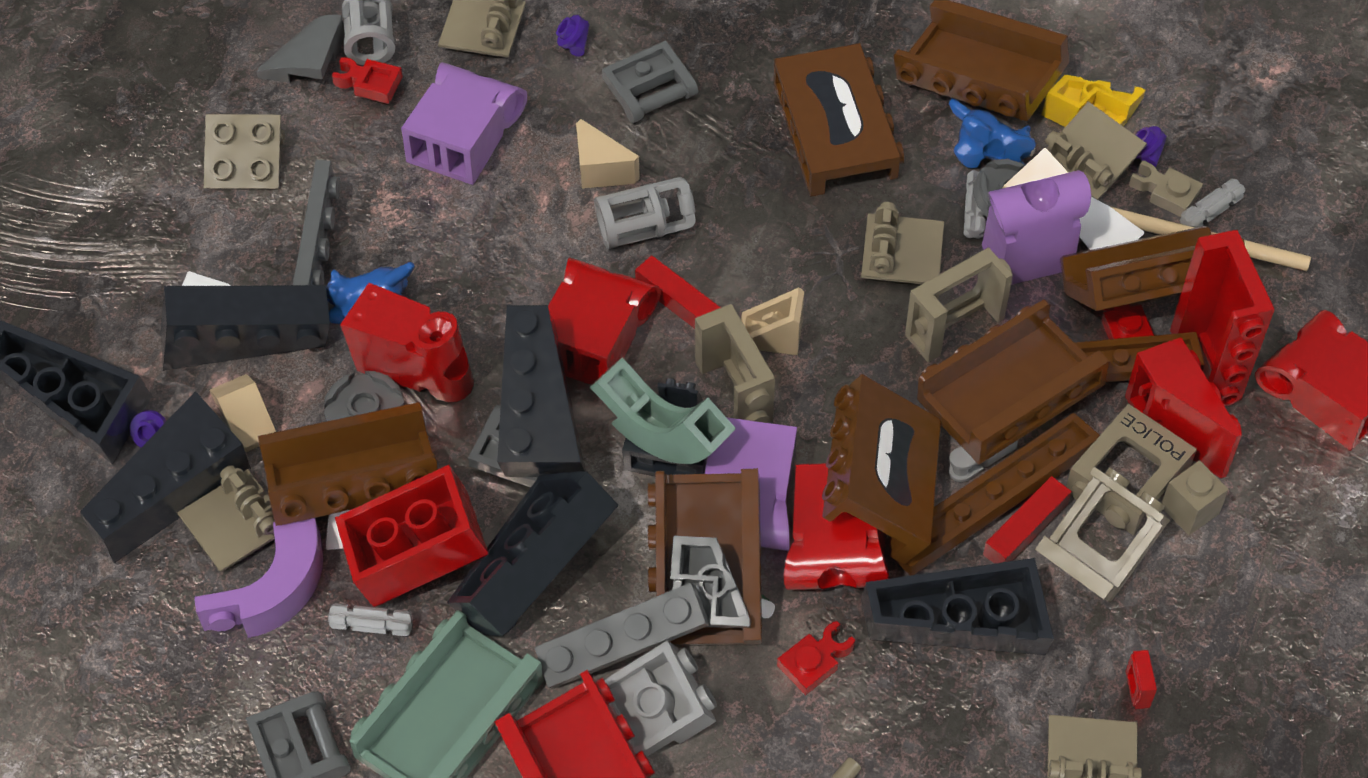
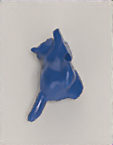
[949,99,1036,168]
[326,262,415,324]

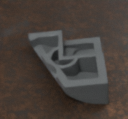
[257,15,345,83]
[670,536,751,628]

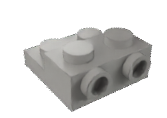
[605,641,717,757]

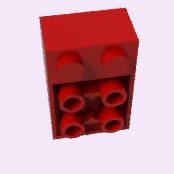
[1125,337,1242,479]

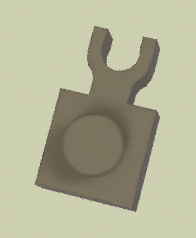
[1129,160,1203,217]

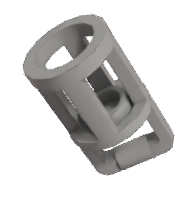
[342,0,395,66]
[594,177,696,249]

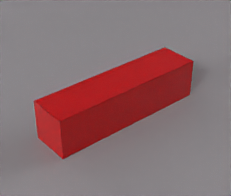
[635,255,721,329]
[983,476,1072,564]

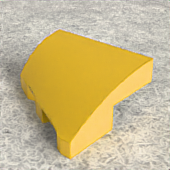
[1041,75,1146,127]

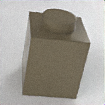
[1162,460,1229,535]

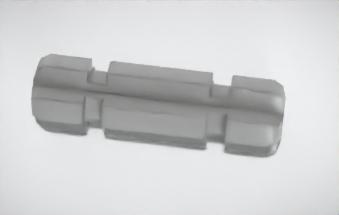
[964,170,986,239]
[1179,179,1246,228]
[328,603,413,636]

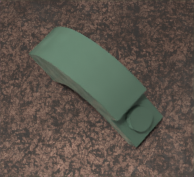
[590,358,736,464]

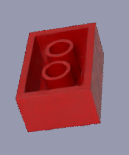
[335,465,489,607]

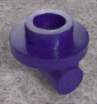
[556,15,590,56]
[1135,126,1167,167]
[130,410,166,448]

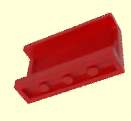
[1170,230,1275,407]
[494,669,655,778]

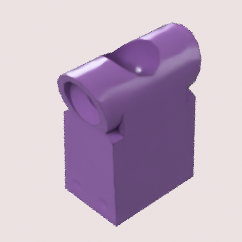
[401,62,527,185]
[982,170,1091,285]
[705,417,797,551]

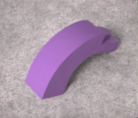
[195,518,323,638]

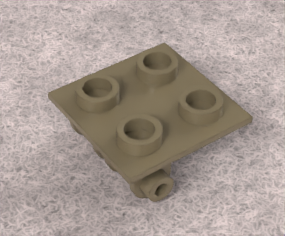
[438,0,526,58]
[1045,102,1147,200]
[203,114,285,189]
[861,202,944,284]
[177,466,275,573]
[1047,715,1142,778]

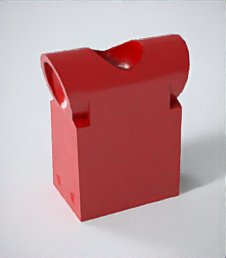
[548,257,661,385]
[340,283,474,402]
[1255,310,1368,451]
[784,463,890,590]

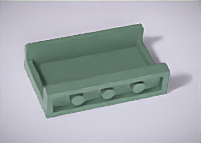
[349,610,544,778]

